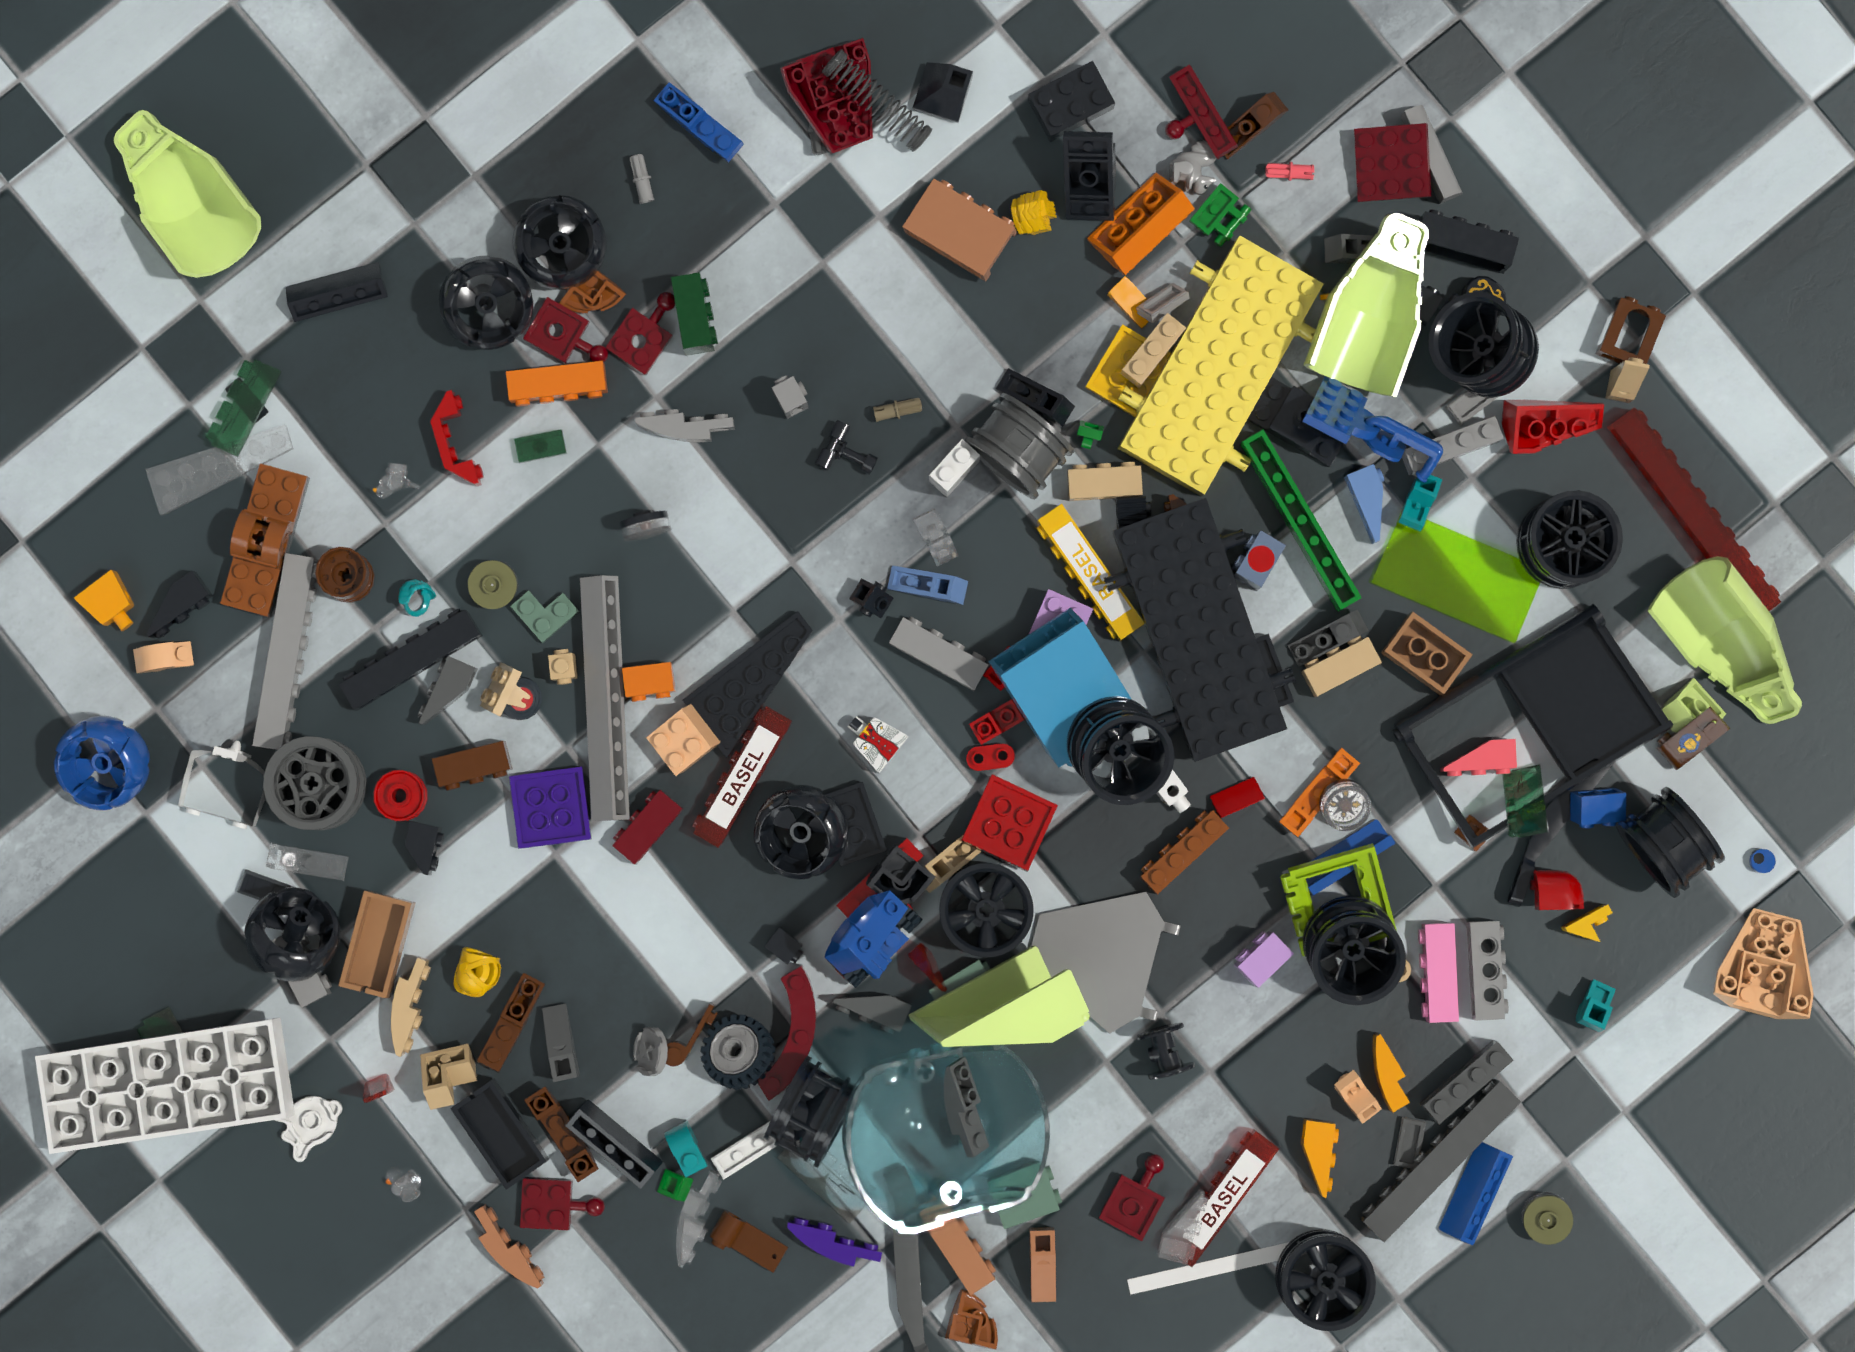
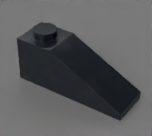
[996,368,1075,427]

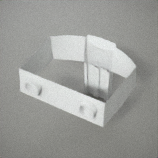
[178,741,265,829]

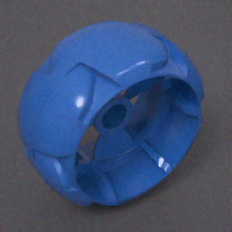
[54,716,150,810]

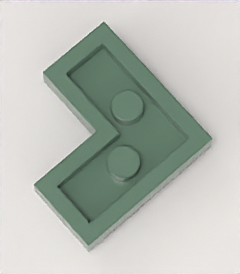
[510,590,580,643]

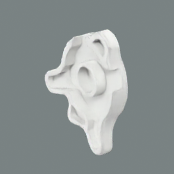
[275,1096,343,1162]

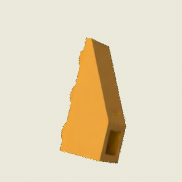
[1301,1119,1339,1198]

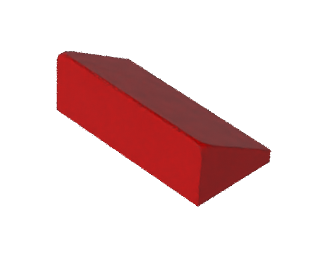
[1210,777,1265,818]

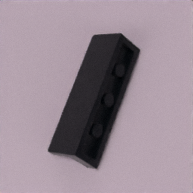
[285,262,388,322]

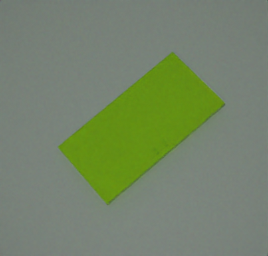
[1372,509,1540,643]

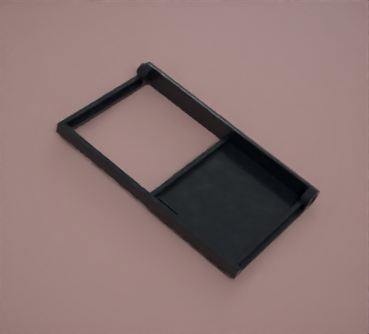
[1392,604,1673,848]

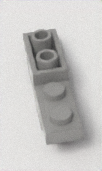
[635,409,735,443]

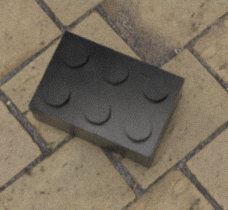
[1028,61,1115,142]

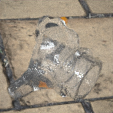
[373,463,420,498]

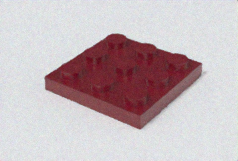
[1354,123,1431,202]

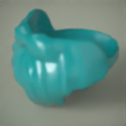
[398,579,436,617]

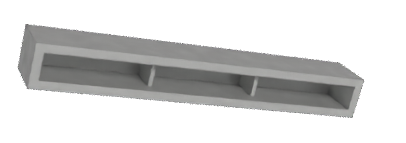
[252,553,318,750]

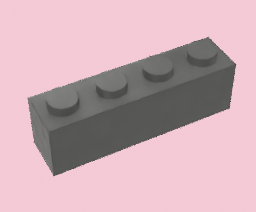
[1419,1040,1513,1124]

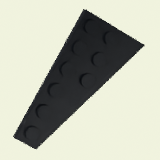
[682,611,813,758]

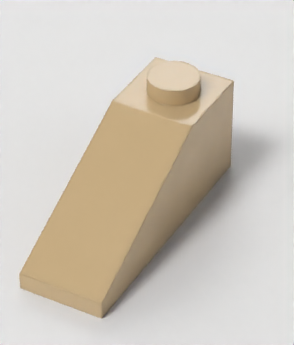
[924,834,981,893]

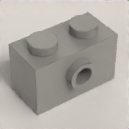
[772,376,808,419]

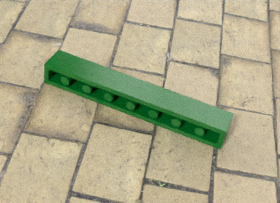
[1240,429,1362,612]

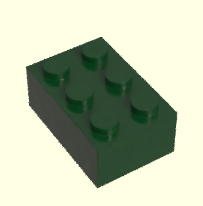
[671,272,718,356]

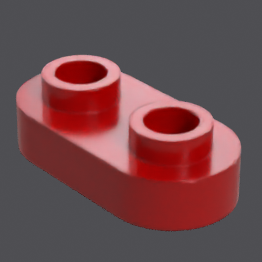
[966,744,1015,771]

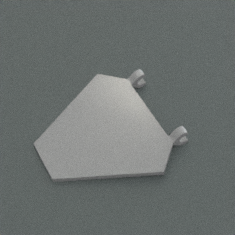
[1031,892,1180,1034]

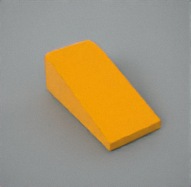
[1108,276,1149,329]

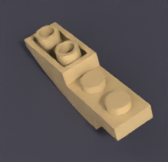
[391,957,431,1057]

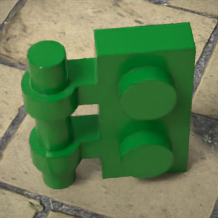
[1189,183,1251,247]

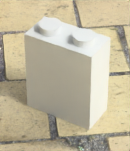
[929,439,980,497]

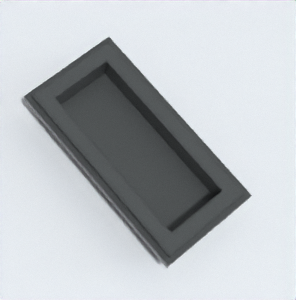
[1393,1117,1426,1169]

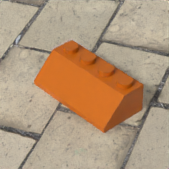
[1087,173,1195,275]

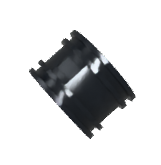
[1616,787,1725,898]

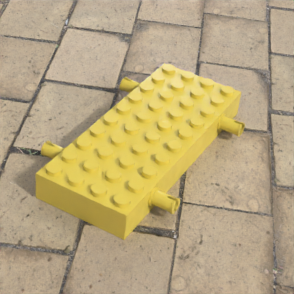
[1117,236,1324,496]

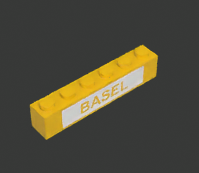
[1036,504,1145,642]

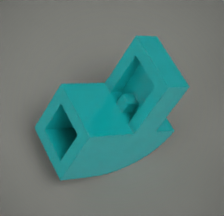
[1398,475,1442,532]
[1576,979,1616,1033]
[664,1120,708,1178]

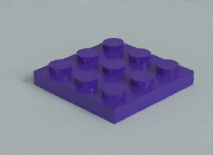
[509,767,592,849]

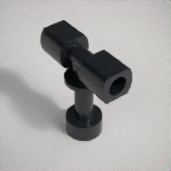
[815,420,878,475]

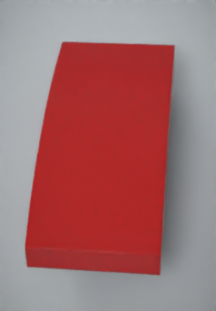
[969,699,1025,745]

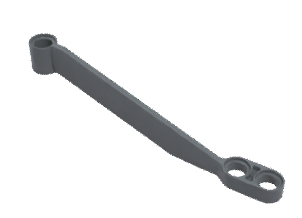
[881,1166,930,1352]

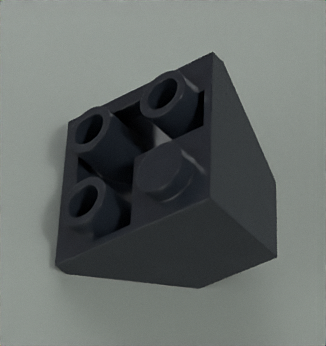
[912,62,973,123]

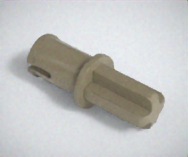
[873,398,922,422]

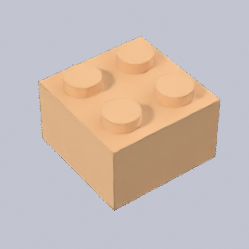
[646,704,721,776]

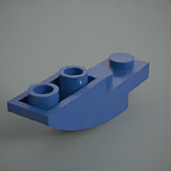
[654,82,744,163]

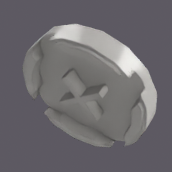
[633,1027,668,1076]

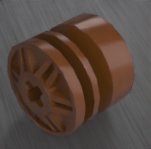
[315,547,375,603]

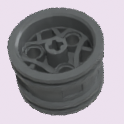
[964,393,1074,500]
[263,736,367,830]

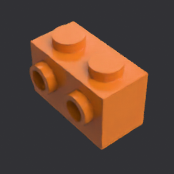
[622,662,676,702]

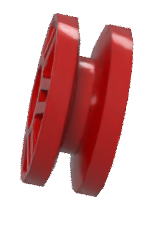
[374,770,428,821]

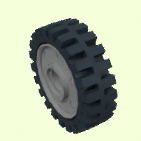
[700,1014,775,1090]

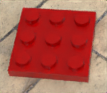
[961,774,1058,872]

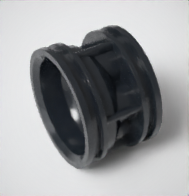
[763,1056,862,1168]

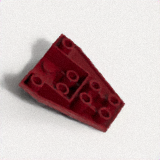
[780,38,873,154]

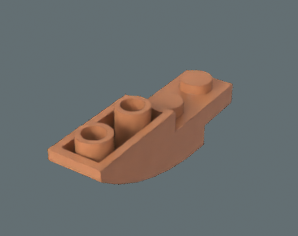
[474,1204,545,1289]

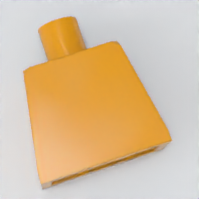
[74,570,134,631]

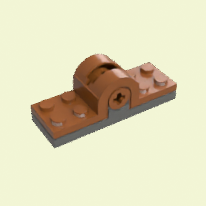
[220,463,310,618]

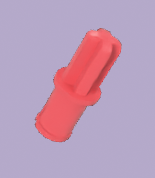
[1265,162,1314,181]

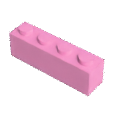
[1418,923,1459,1023]

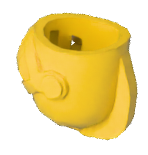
[454,947,501,997]

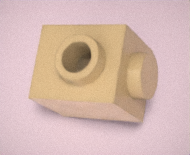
[548,649,578,685]

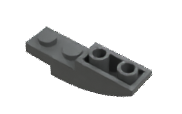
[944,1057,990,1157]

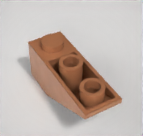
[1029,1227,1056,1302]

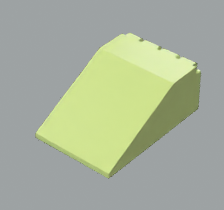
[909,945,1090,1047]

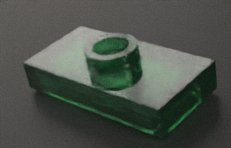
[514,429,567,463]

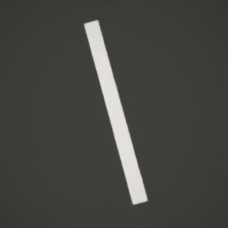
[1127,1242,1333,1295]

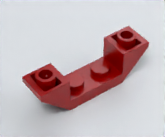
[430,390,484,486]

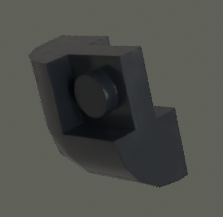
[866,845,936,904]

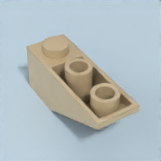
[1606,358,1650,403]

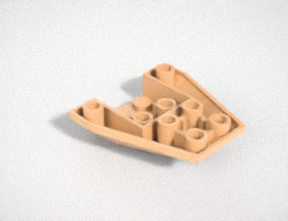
[1713,908,1814,1019]

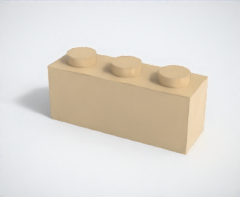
[1120,313,1186,388]
[1067,462,1143,501]
[1301,636,1382,697]

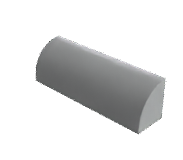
[1400,105,1463,204]

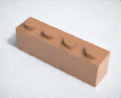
[916,1194,996,1295]

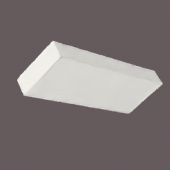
[711,1121,776,1180]

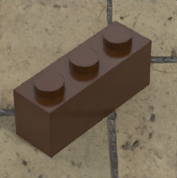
[432,741,513,791]

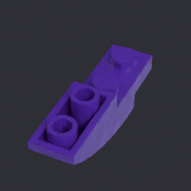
[787,1217,883,1267]

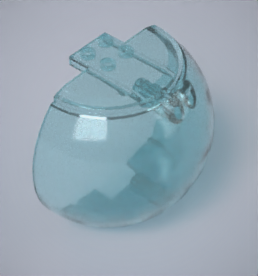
[842,1043,1050,1233]

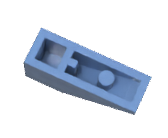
[1344,464,1384,544]
[887,565,968,605]

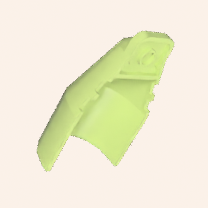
[114,110,261,278]
[1304,213,1429,397]
[1648,556,1802,724]

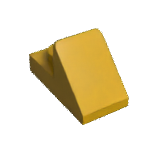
[1561,904,1613,942]

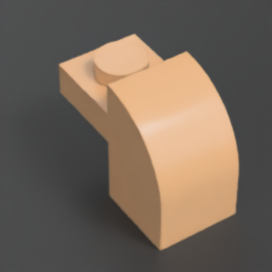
[133,641,194,674]
[1334,1070,1382,1124]

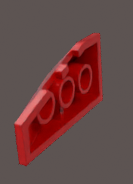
[1502,400,1604,454]

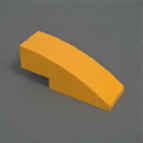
[1373,1033,1410,1112]

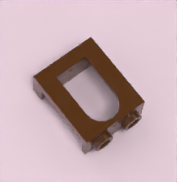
[1595,296,1666,364]

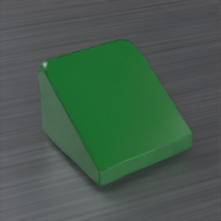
[657,1169,693,1202]

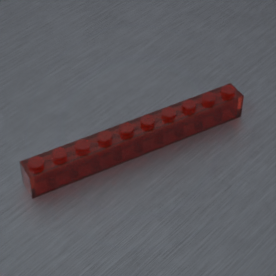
[1607,407,1781,611]

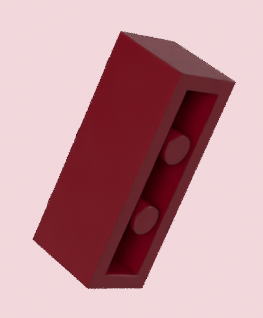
[612,790,683,865]

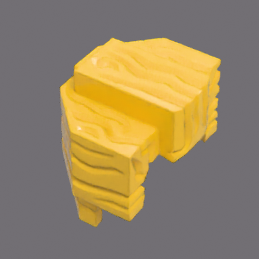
[1011,190,1057,235]

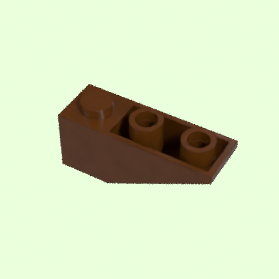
[1224,92,1289,159]

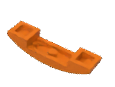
[1279,748,1360,838]

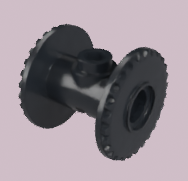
[1137,1023,1195,1080]

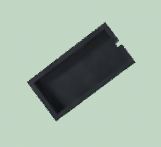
[1418,209,1519,274]
[450,1078,550,1190]

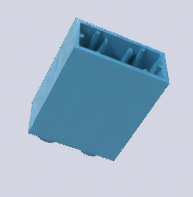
[988,608,1131,768]

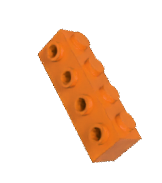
[506,361,608,407]

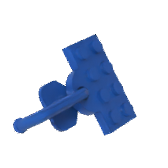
[1302,377,1443,483]

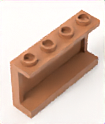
[902,179,1017,282]

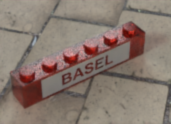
[692,706,793,848]
[1166,1129,1280,1267]

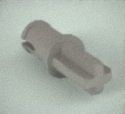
[630,154,654,204]

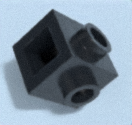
[849,578,894,618]

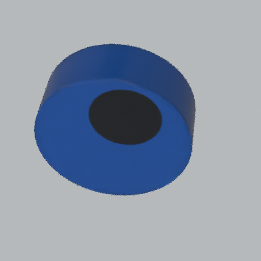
[1749,849,1776,873]

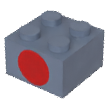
[1231,531,1286,591]

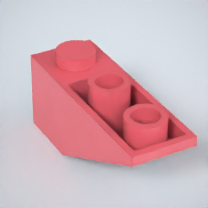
[1440,739,1517,776]

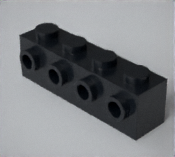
[566,1099,663,1189]

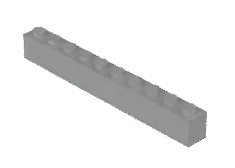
[580,575,630,821]

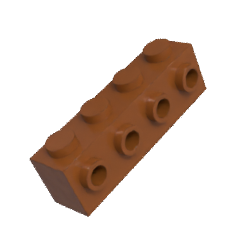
[1139,810,1229,895]

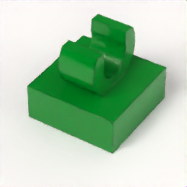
[1077,420,1104,449]

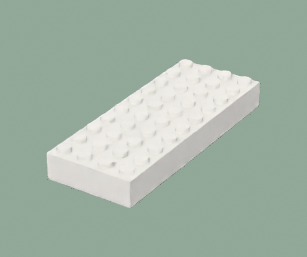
[35,1017,295,1154]

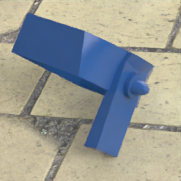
[825,891,908,979]

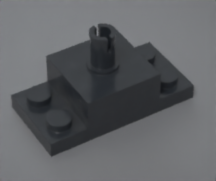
[1063,131,1116,221]
[1247,377,1344,467]

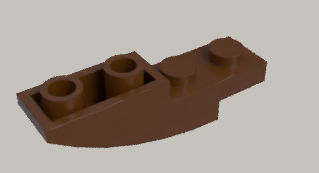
[477,973,545,1073]

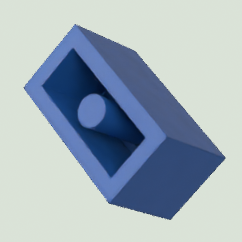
[1570,788,1626,828]

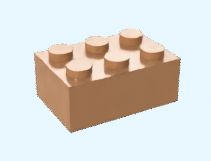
[1381,612,1472,695]

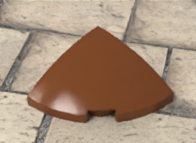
[559,270,626,313]
[945,1289,998,1350]

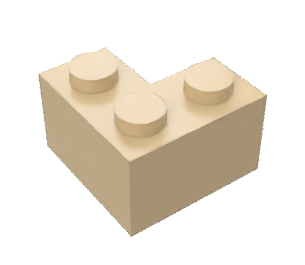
[420,1044,477,1110]

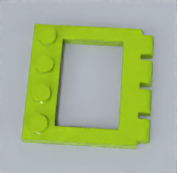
[1280,843,1397,956]

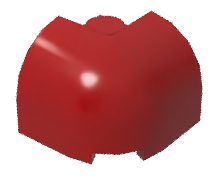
[1530,870,1584,910]

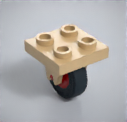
[480,662,542,720]

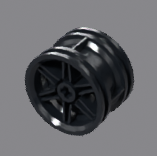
[1516,490,1623,589]

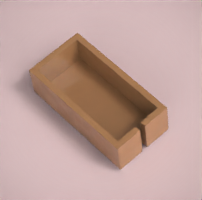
[339,890,416,998]

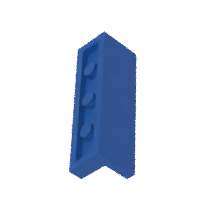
[1306,820,1395,896]
[1439,1142,1513,1245]

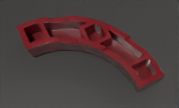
[757,965,817,1101]

